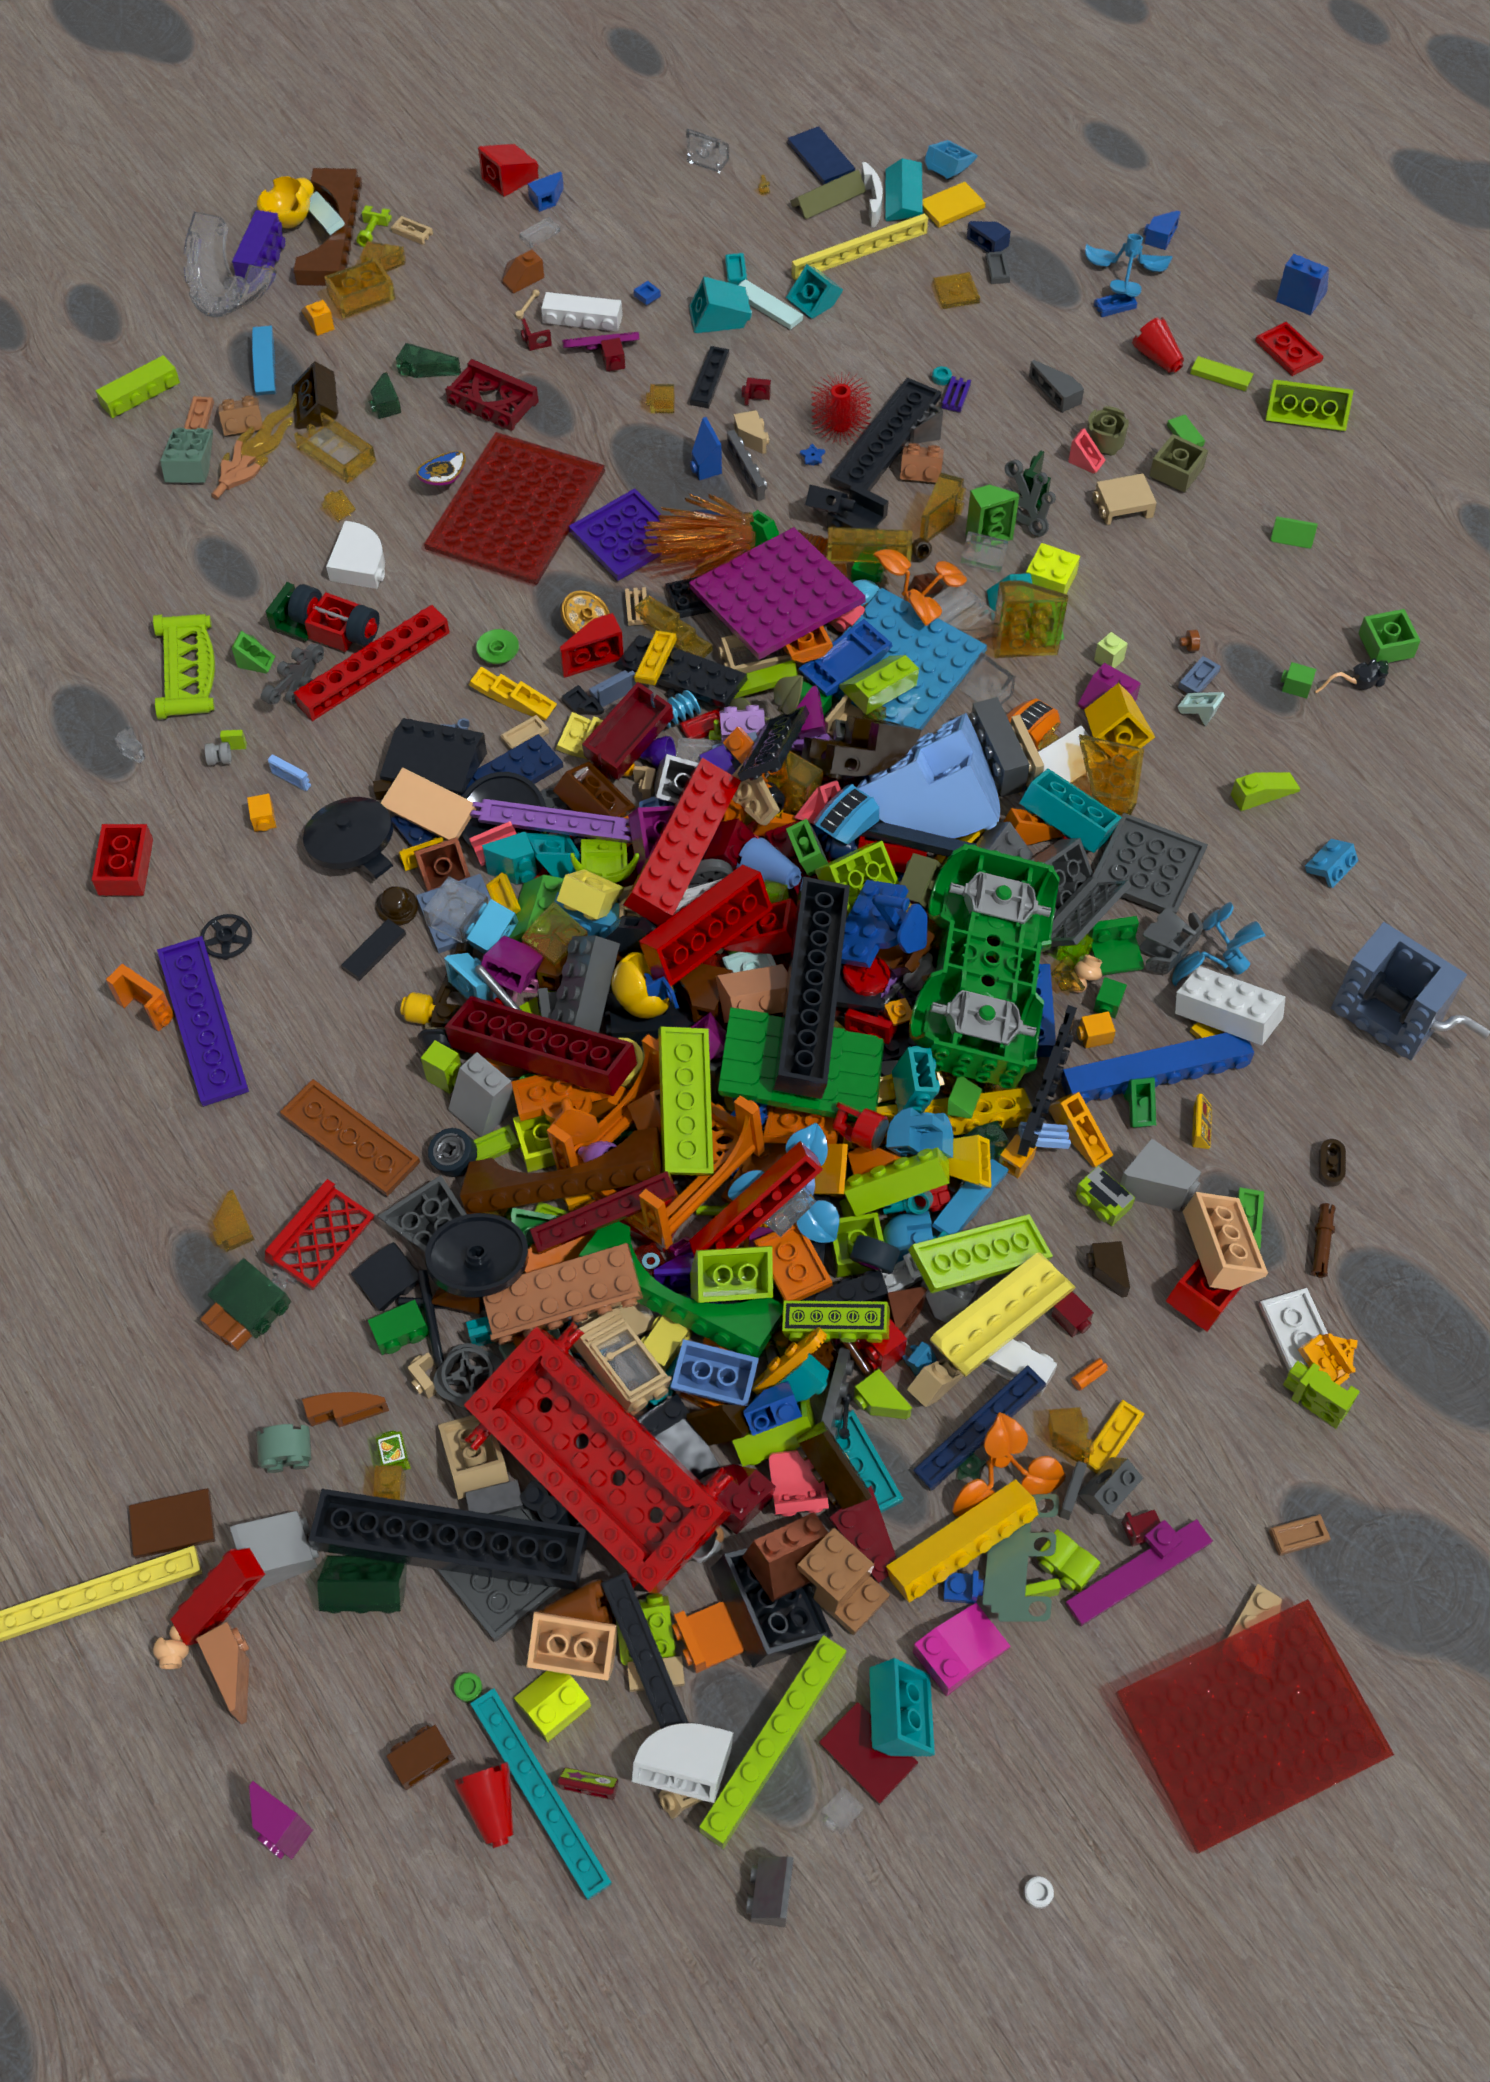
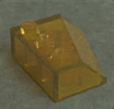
[1078,734,1144,816]
[766,751,823,816]

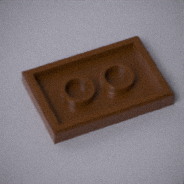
[129,1488,216,1559]

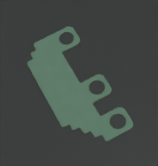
[983,1494,1059,1622]

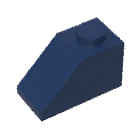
[966,221,1011,253]

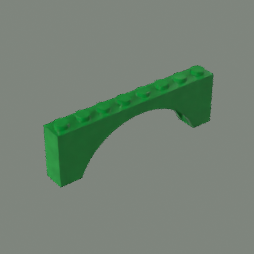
[578,1221,784,1358]

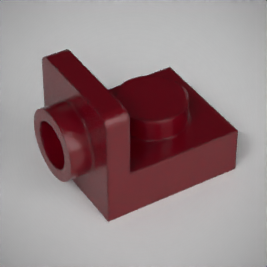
[741,377,771,406]

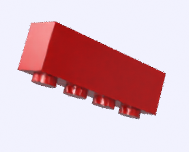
[171,1548,265,1646]

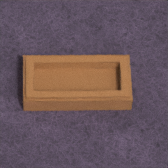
[1269,1514,1331,1556]

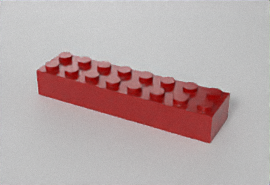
[623,758,741,926]

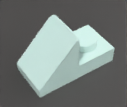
[1178,692,1225,726]

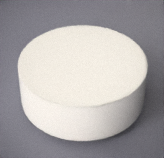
[1024,1877,1054,1909]

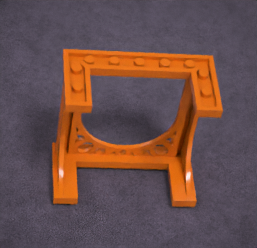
[547,1034,765,1250]

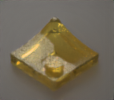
[522,902,588,966]

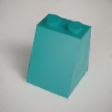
[689,277,752,333]

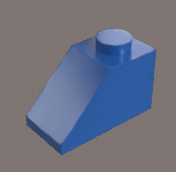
[1143,210,1181,250]

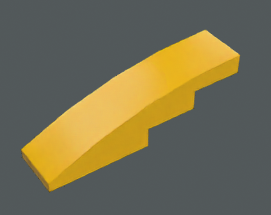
[469,666,557,721]

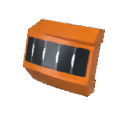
[1006,698,1061,750]

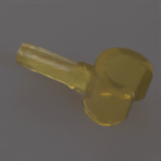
[758,175,770,195]

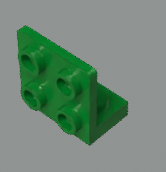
[1088,916,1144,975]

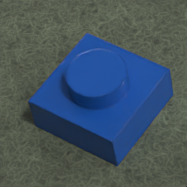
[633,281,661,305]

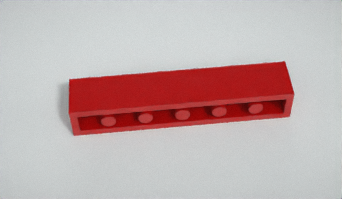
[689,1141,823,1256]

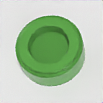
[454,1673,483,1703]

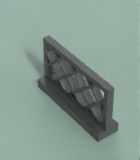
[1044,877,1132,953]

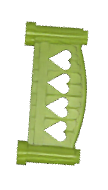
[153,614,215,719]

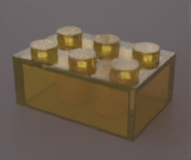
[324,258,396,318]

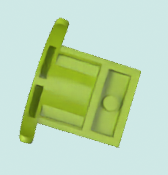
[570,839,639,883]

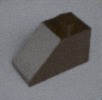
[1086,1241,1130,1298]

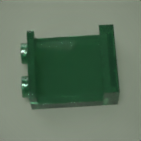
[208,1258,291,1339]

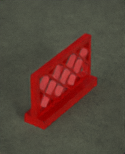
[264,1179,375,1290]

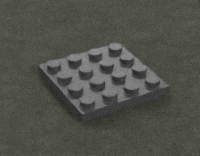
[1092,813,1208,914]
[436,1502,560,1642]

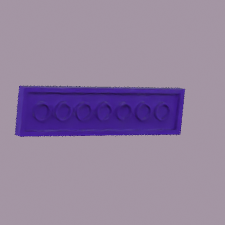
[157,936,249,1106]

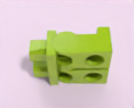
[1283,1360,1360,1429]

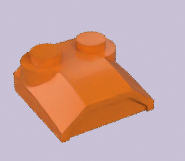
[783,626,833,663]

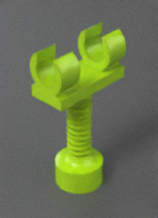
[356,205,392,247]

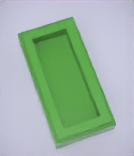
[1167,414,1205,447]

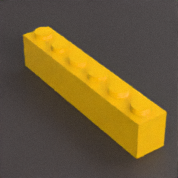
[886,1479,1039,1603]

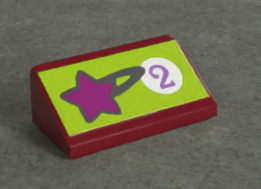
[558,1768,619,1800]

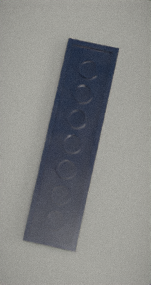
[391,734,563,847]

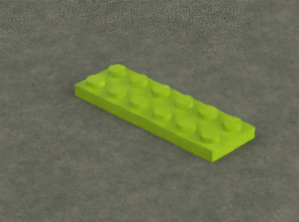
[658,1027,714,1176]
[908,1214,1053,1293]

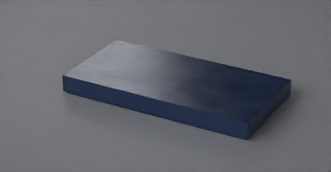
[787,126,856,185]

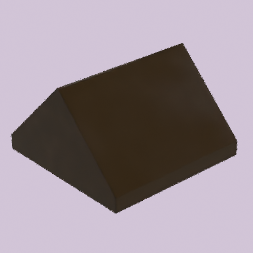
[687,1404,750,1446]

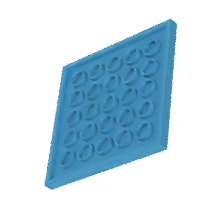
[807,588,987,731]

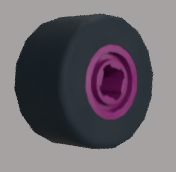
[850,1235,900,1274]

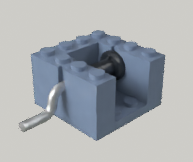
[1331,922,1490,1060]

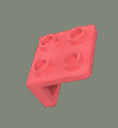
[769,1450,829,1516]

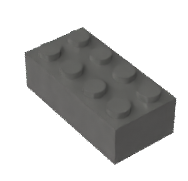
[969,697,1030,797]
[551,936,620,1033]

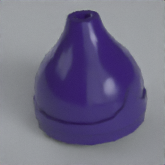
[640,736,676,768]

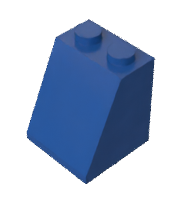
[1276,254,1329,316]

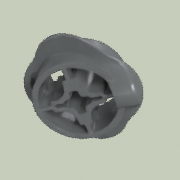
[433,1343,502,1409]

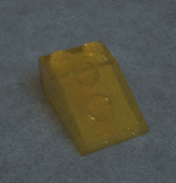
[920,473,966,542]

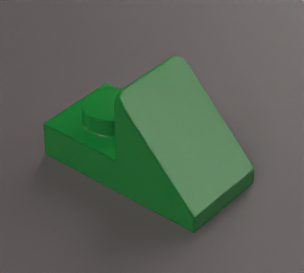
[1124,1077,1156,1127]

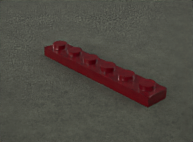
[530,1171,678,1254]

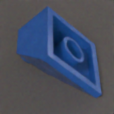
[690,417,722,480]

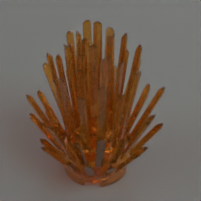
[643,493,755,578]

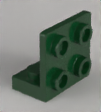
[265,582,309,641]

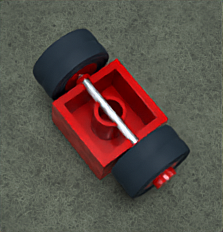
[288,584,380,652]

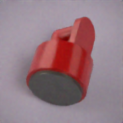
[832,1102,889,1151]

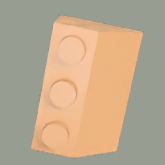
[527,1612,617,1681]

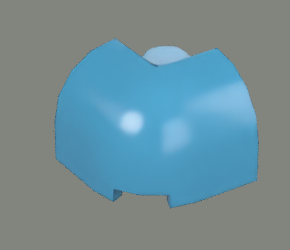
[886,1107,953,1158]
[882,1210,933,1264]

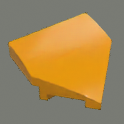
[1297,1333,1358,1385]

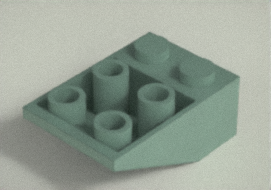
[160,428,213,483]

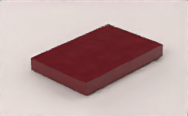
[819,1702,918,1805]

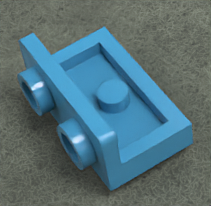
[1305,839,1358,888]

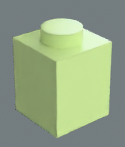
[1094,632,1128,668]

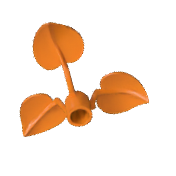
[873,549,967,626]
[952,1412,1066,1517]

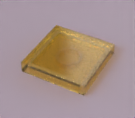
[933,272,980,309]

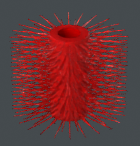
[811,372,871,445]

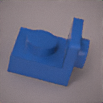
[943,1570,983,1604]

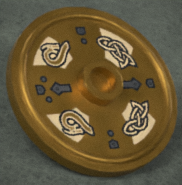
[561,591,610,634]

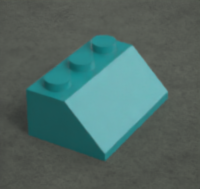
[869,1658,935,1756]

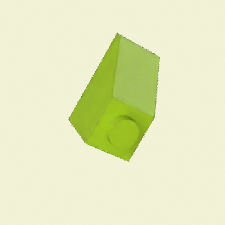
[854,1369,912,1419]

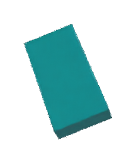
[725,253,747,285]

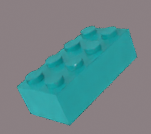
[1019,768,1122,853]

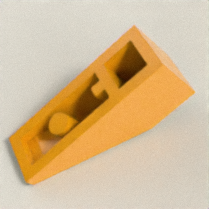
[1049,1092,1114,1167]

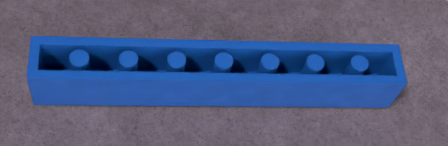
[1060,1033,1255,1104]

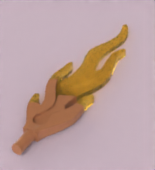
[211,393,297,500]

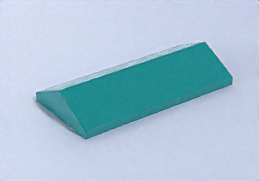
[885,158,923,222]

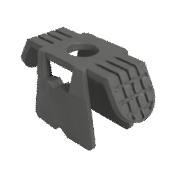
[1139,908,1203,974]

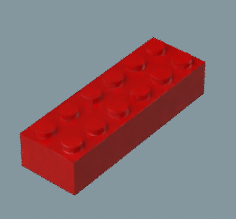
[639,864,773,986]

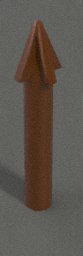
[840,1339,874,1378]

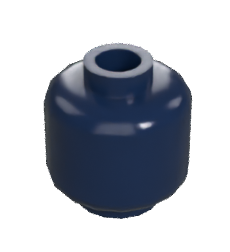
[824,835,859,860]

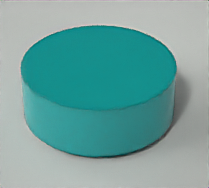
[932,366,952,386]

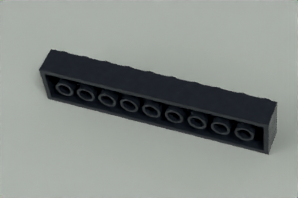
[773,877,850,1099]
[308,1489,588,1590]

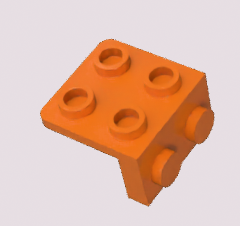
[671,1602,745,1673]

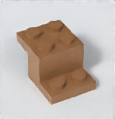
[797,1528,890,1636]

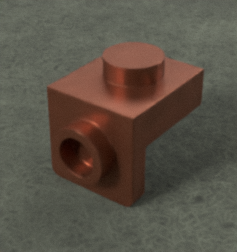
[907,573,944,597]

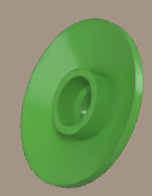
[476,629,519,664]

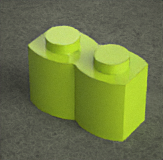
[1036,1529,1101,1592]

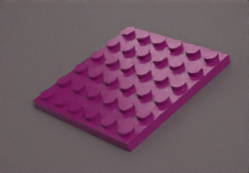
[689,527,866,660]

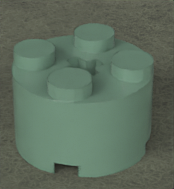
[256,1424,312,1473]

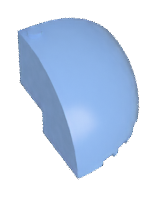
[857,713,1000,838]

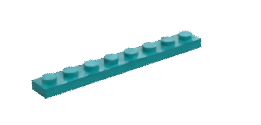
[470,1688,612,1901]

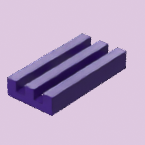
[942,376,971,412]

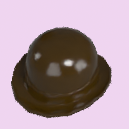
[376,886,418,925]

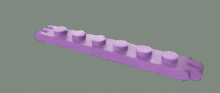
[470,799,632,843]

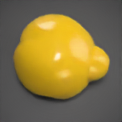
[257,176,314,228]
[611,952,673,1019]

